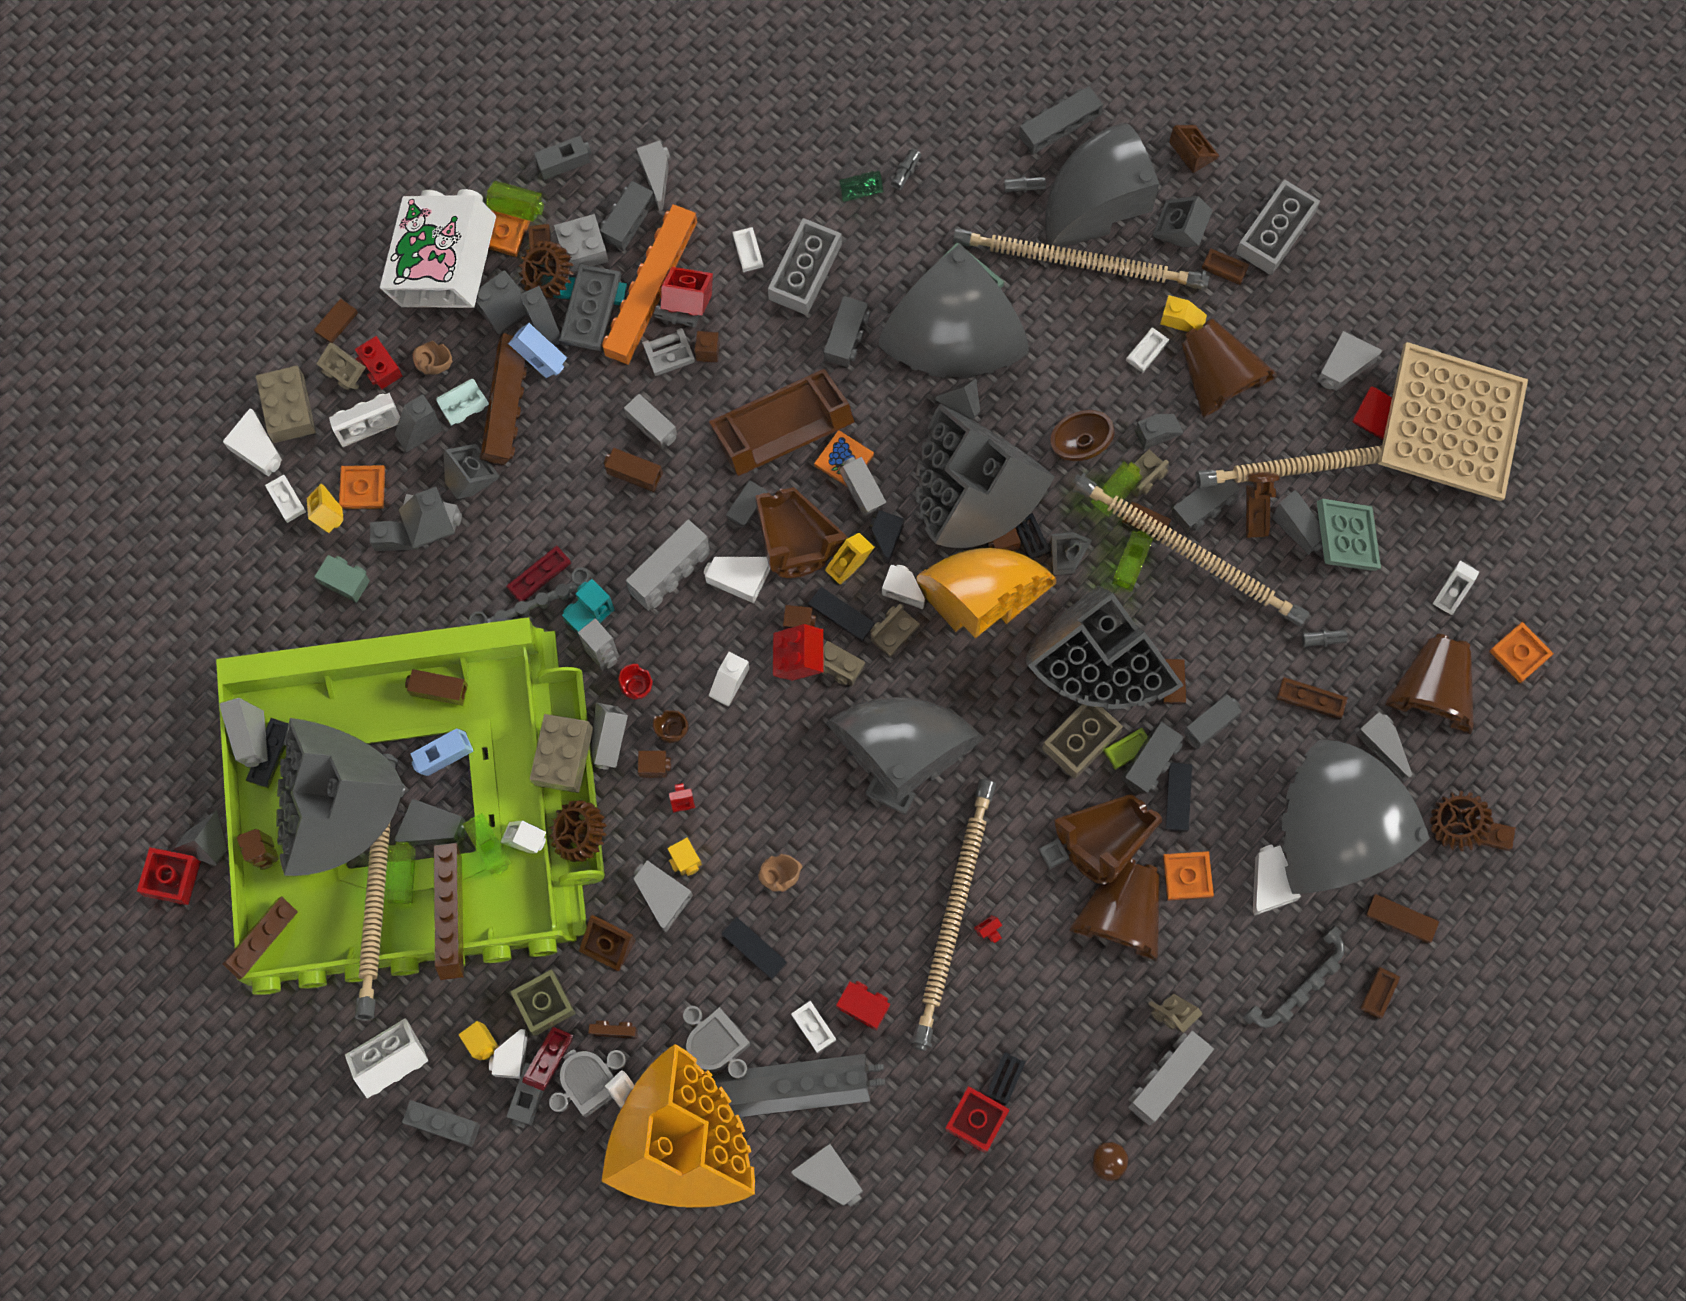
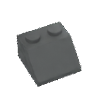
[1153,196,1213,247]
[475,270,526,335]

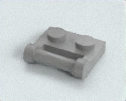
[642,328,695,376]

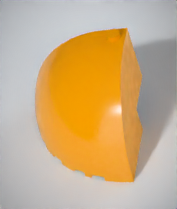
[916,548,1056,638]
[602,1044,755,1207]

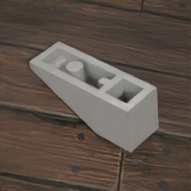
[637,141,670,211]
[1356,712,1412,783]

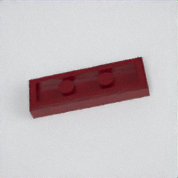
[506,545,571,602]
[522,1027,573,1091]

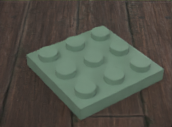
[1317,499,1381,571]

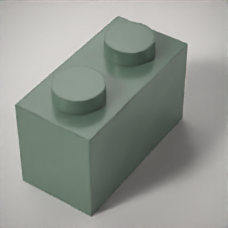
[315,555,370,603]

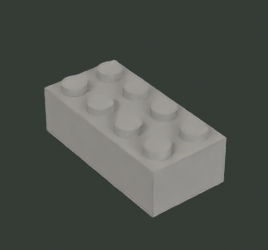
[1236,179,1320,276]
[768,218,842,315]
[626,519,710,611]
[1128,1031,1214,1126]

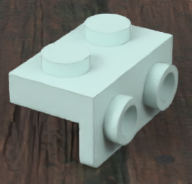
[436,379,489,425]

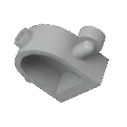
[683,1006,751,1079]
[549,1049,626,1118]

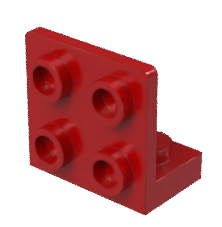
[1352,386,1392,440]

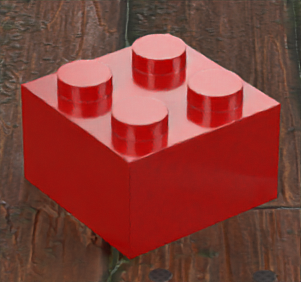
[661,267,713,316]
[773,624,824,681]
[137,847,201,905]
[945,1086,1010,1153]

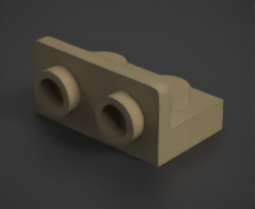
[316,343,366,390]
[1118,449,1169,498]
[870,604,920,657]
[822,641,866,686]
[1148,994,1202,1033]

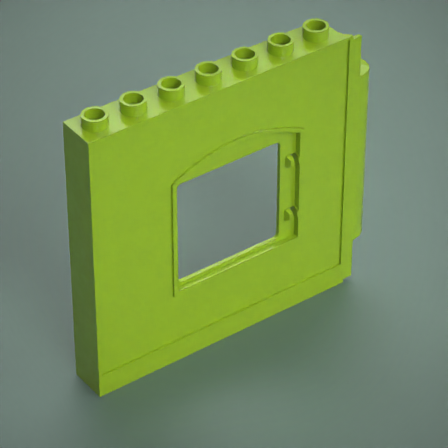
[216,617,605,995]

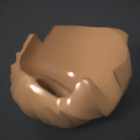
[412,340,453,375]
[758,853,803,892]

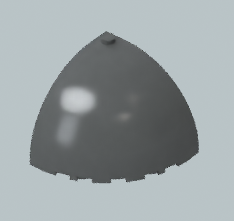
[1045,123,1159,250]
[878,244,1029,378]
[916,404,1055,548]
[1026,585,1184,709]
[826,697,983,803]
[276,718,405,876]
[1282,740,1430,894]

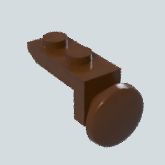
[1246,472,1280,538]

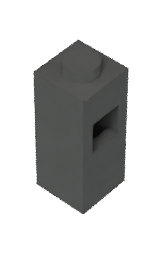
[534,135,592,180]
[1184,695,1242,749]
[506,1063,544,1128]

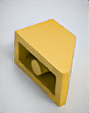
[1160,295,1207,332]
[307,484,343,533]
[825,533,875,584]

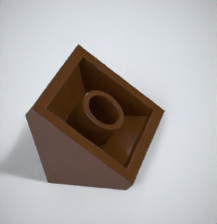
[1169,125,1219,173]
[579,915,636,971]

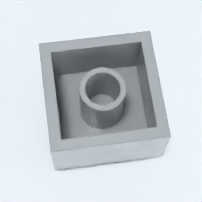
[554,214,608,272]

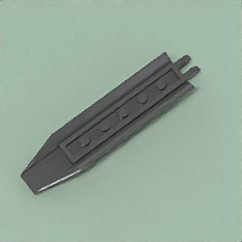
[712,1054,885,1117]

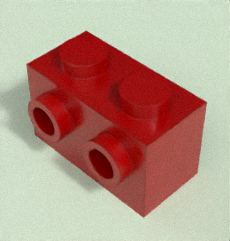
[354,336,403,390]
[836,981,890,1031]

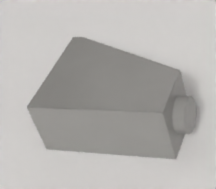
[1317,331,1382,391]
[220,698,268,767]
[591,703,628,770]
[634,860,693,932]
[792,1144,863,1207]

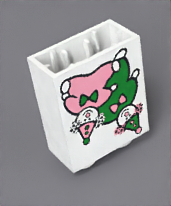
[380,189,496,308]

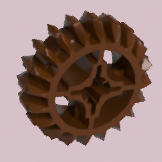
[518,241,574,298]
[1430,791,1494,852]
[549,800,607,862]

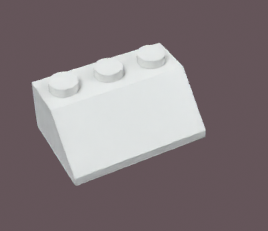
[329,393,400,447]
[345,1018,428,1098]

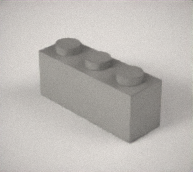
[578,618,619,671]

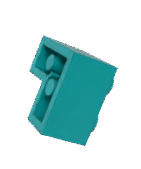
[562,579,614,636]

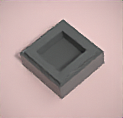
[1038,838,1069,870]

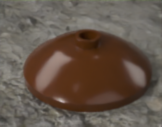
[1050,410,1115,461]

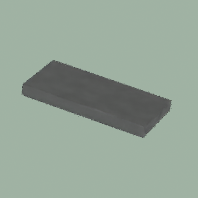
[559,264,621,351]

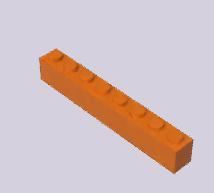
[602,204,697,365]

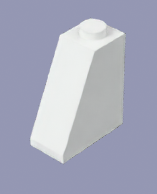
[223,409,282,477]
[704,557,771,603]
[1253,845,1301,916]

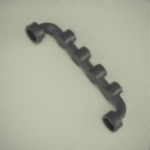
[469,567,590,625]
[1243,925,1345,1028]

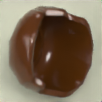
[652,710,689,743]
[1092,1142,1128,1181]

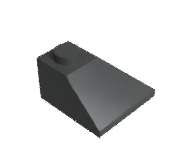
[443,444,500,499]
[399,487,455,549]

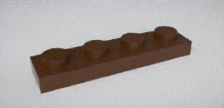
[222,896,298,980]

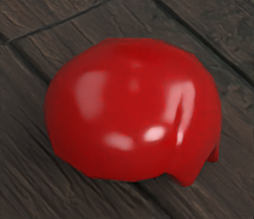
[618,664,653,700]

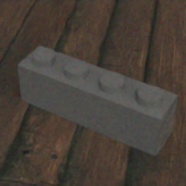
[1019,86,1103,155]

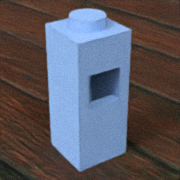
[508,323,567,378]
[410,728,474,776]

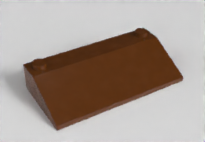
[709,369,855,476]

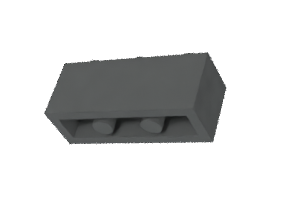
[599,181,655,251]
[824,296,871,368]
[1171,469,1240,534]
[1120,722,1183,794]
[402,1100,481,1147]

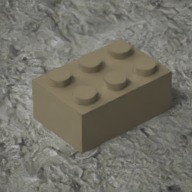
[256,365,316,443]
[1042,704,1123,780]
[530,714,593,793]

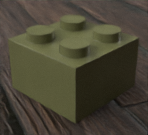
[510,969,576,1036]

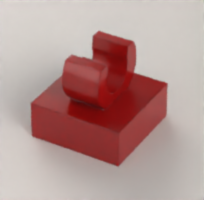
[669,783,695,813]
[974,915,1002,943]

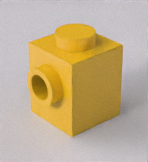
[667,837,702,876]
[459,1021,499,1060]

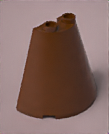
[1182,319,1277,418]
[755,487,848,578]
[1385,634,1474,734]
[1054,794,1162,885]
[1069,859,1159,961]

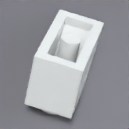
[1433,561,1479,615]
[882,565,925,609]
[709,652,750,707]
[500,821,546,853]
[489,1029,528,1079]

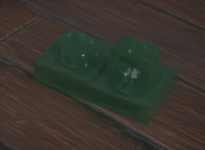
[839,171,884,202]

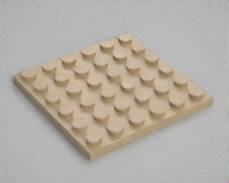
[1378,342,1528,501]

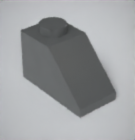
[1135,414,1183,450]
[370,521,419,551]

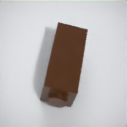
[604,447,663,492]
[405,669,468,706]

